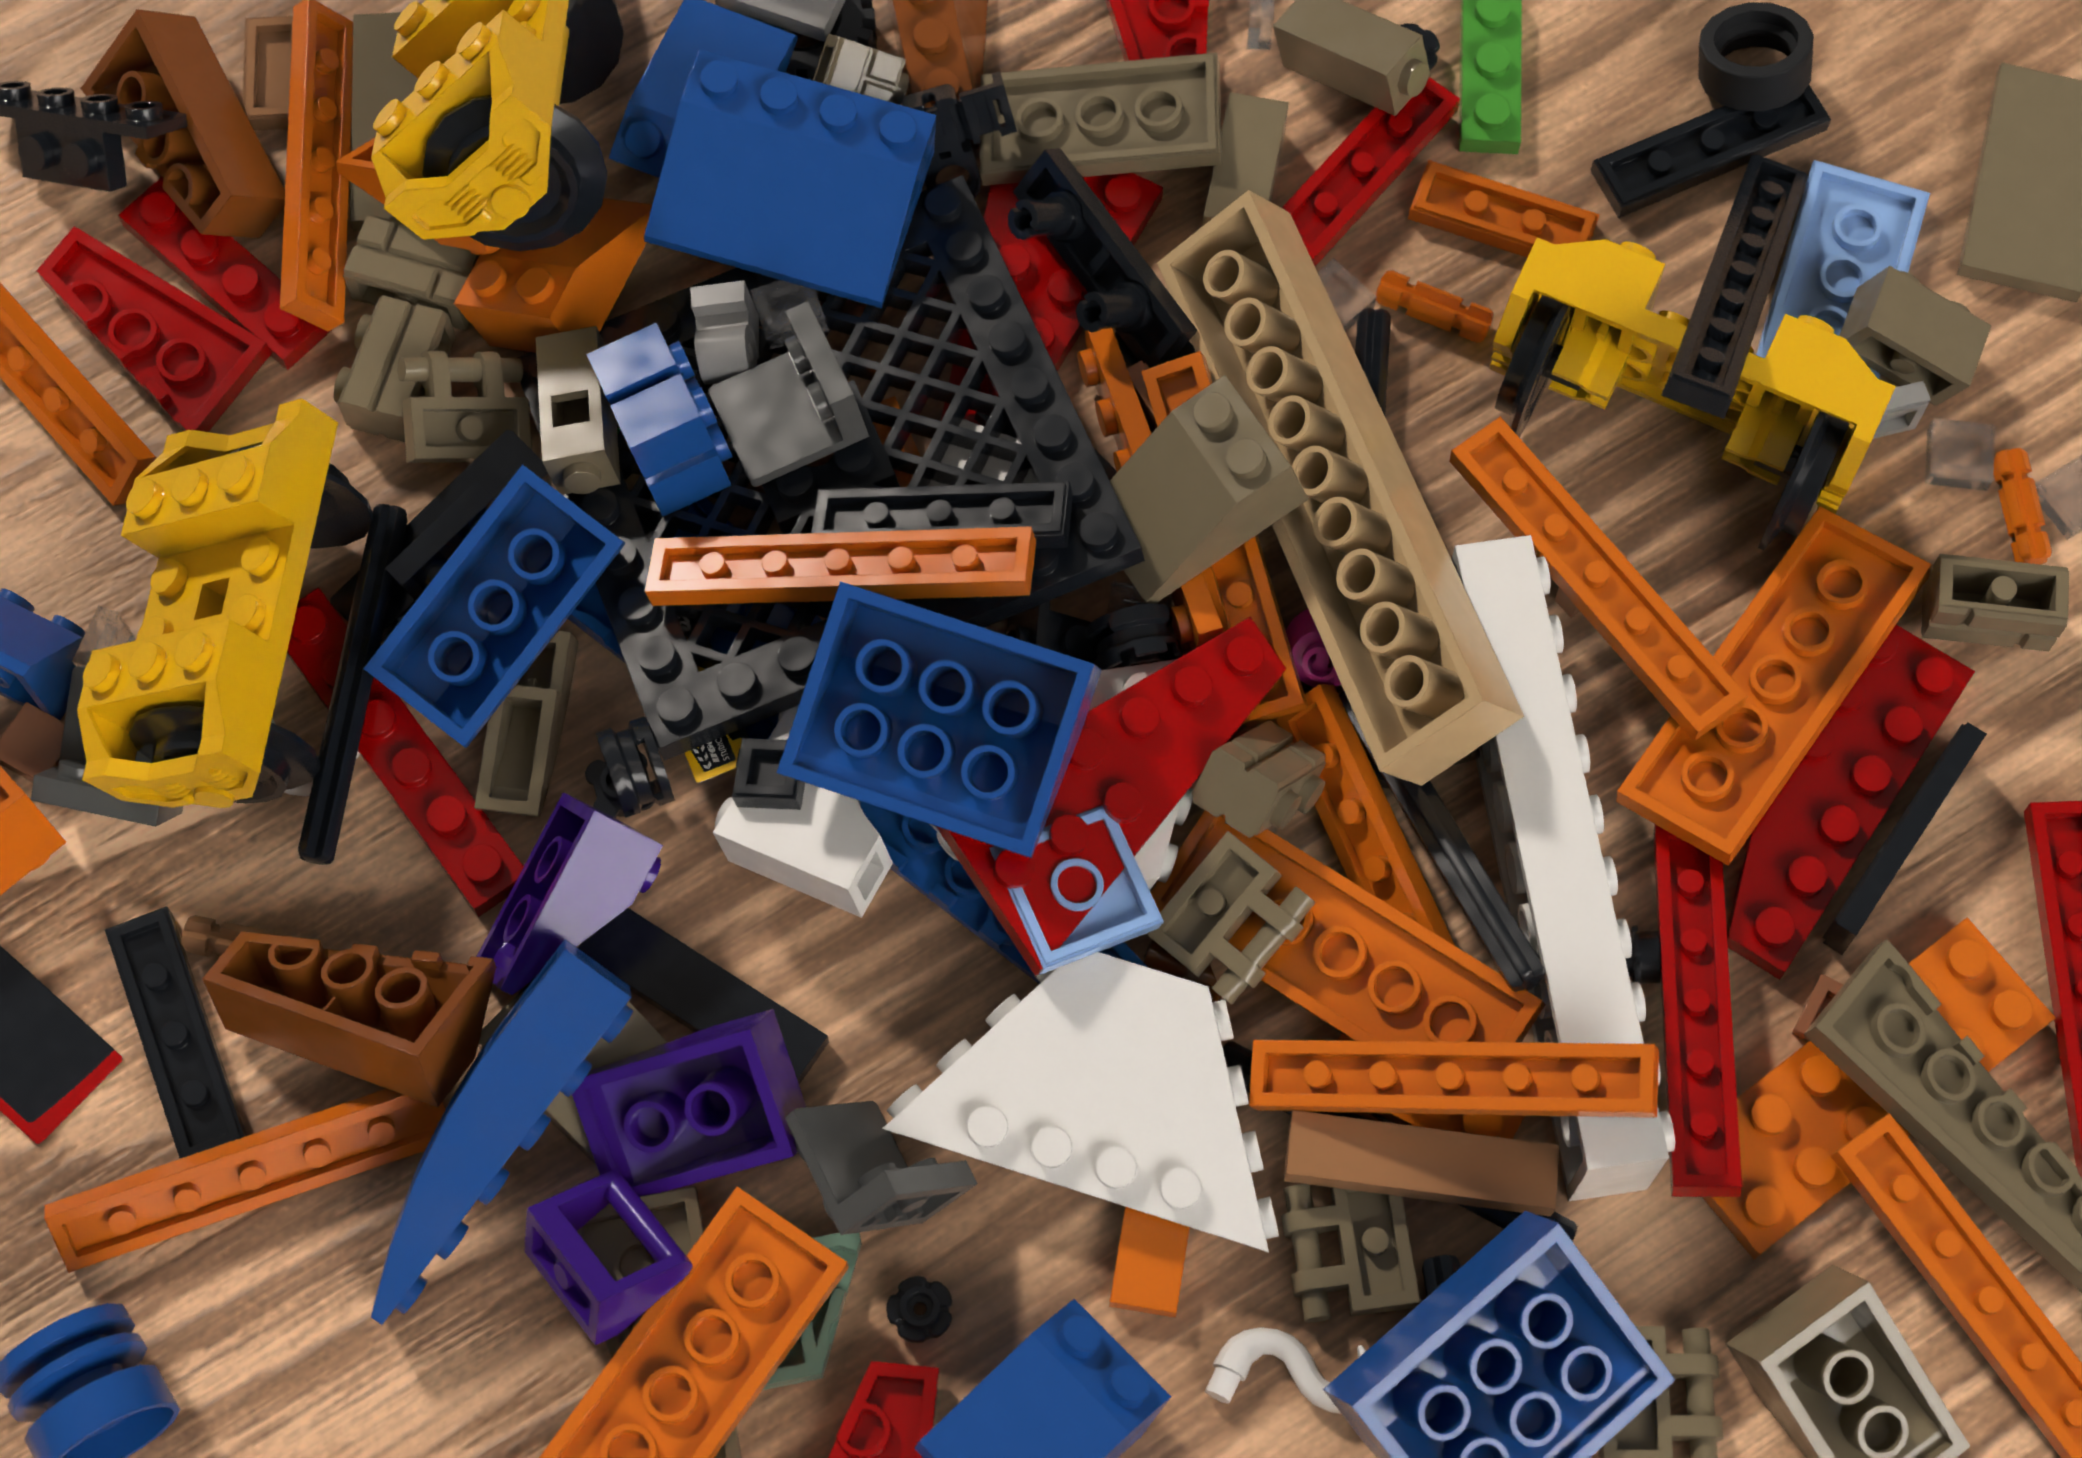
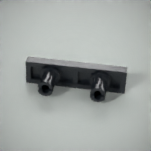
[1008,148,1198,368]

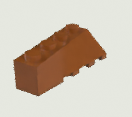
[887,0,989,149]
[80,9,285,238]
[202,931,496,1107]

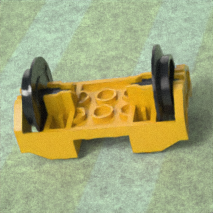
[1489,237,1896,550]

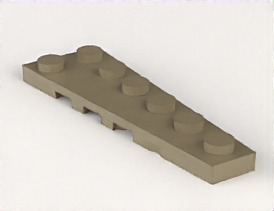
[1804,939,2082,1293]

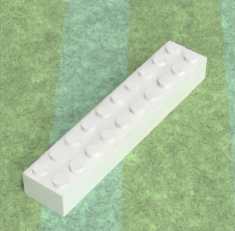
[1451,535,1675,1202]

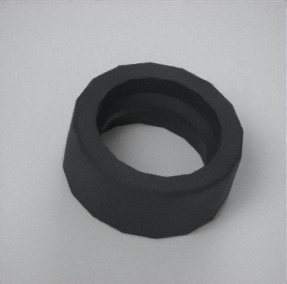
[1698,2,1814,111]

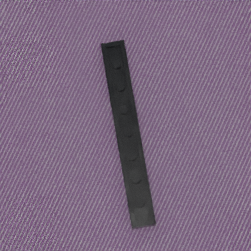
[1661,154,1808,419]

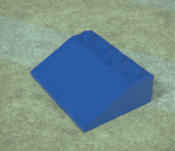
[644,49,936,308]
[776,581,1102,858]
[1323,1211,1676,1458]

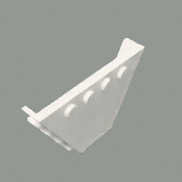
[882,952,1279,1253]

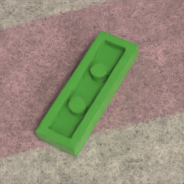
[1459,0,1522,154]

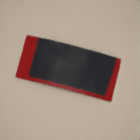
[0,946,123,1144]

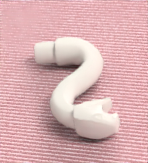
[1205,1327,1366,1413]

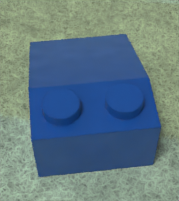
[608,0,799,178]
[914,1299,1171,1458]

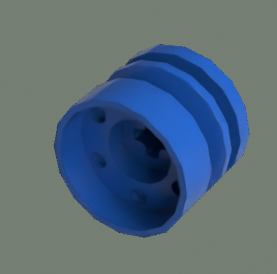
[0,1303,180,1458]

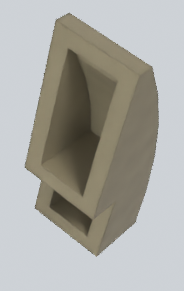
[474,631,578,818]

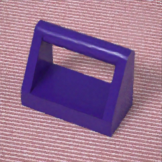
[524,1170,693,1345]

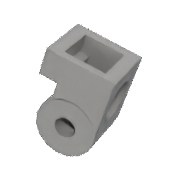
[690,280,759,385]

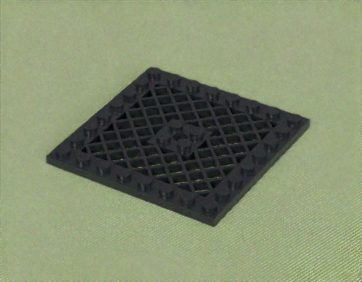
[517,175,1145,761]

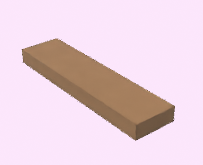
[1284,1110,1559,1216]

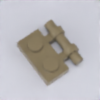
[397,351,532,463]
[1146,831,1316,1005]
[1281,1184,1420,1323]
[1599,1326,1723,1458]

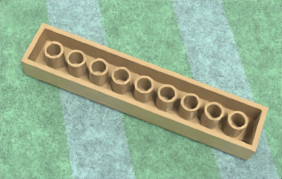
[1157,190,1524,786]

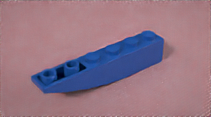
[371,939,633,1325]

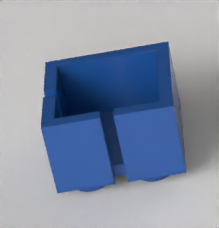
[586,323,733,517]

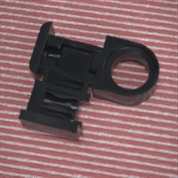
[902,71,1017,199]

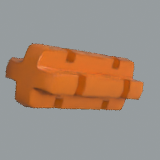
[1375,270,1494,343]
[1991,448,2052,565]

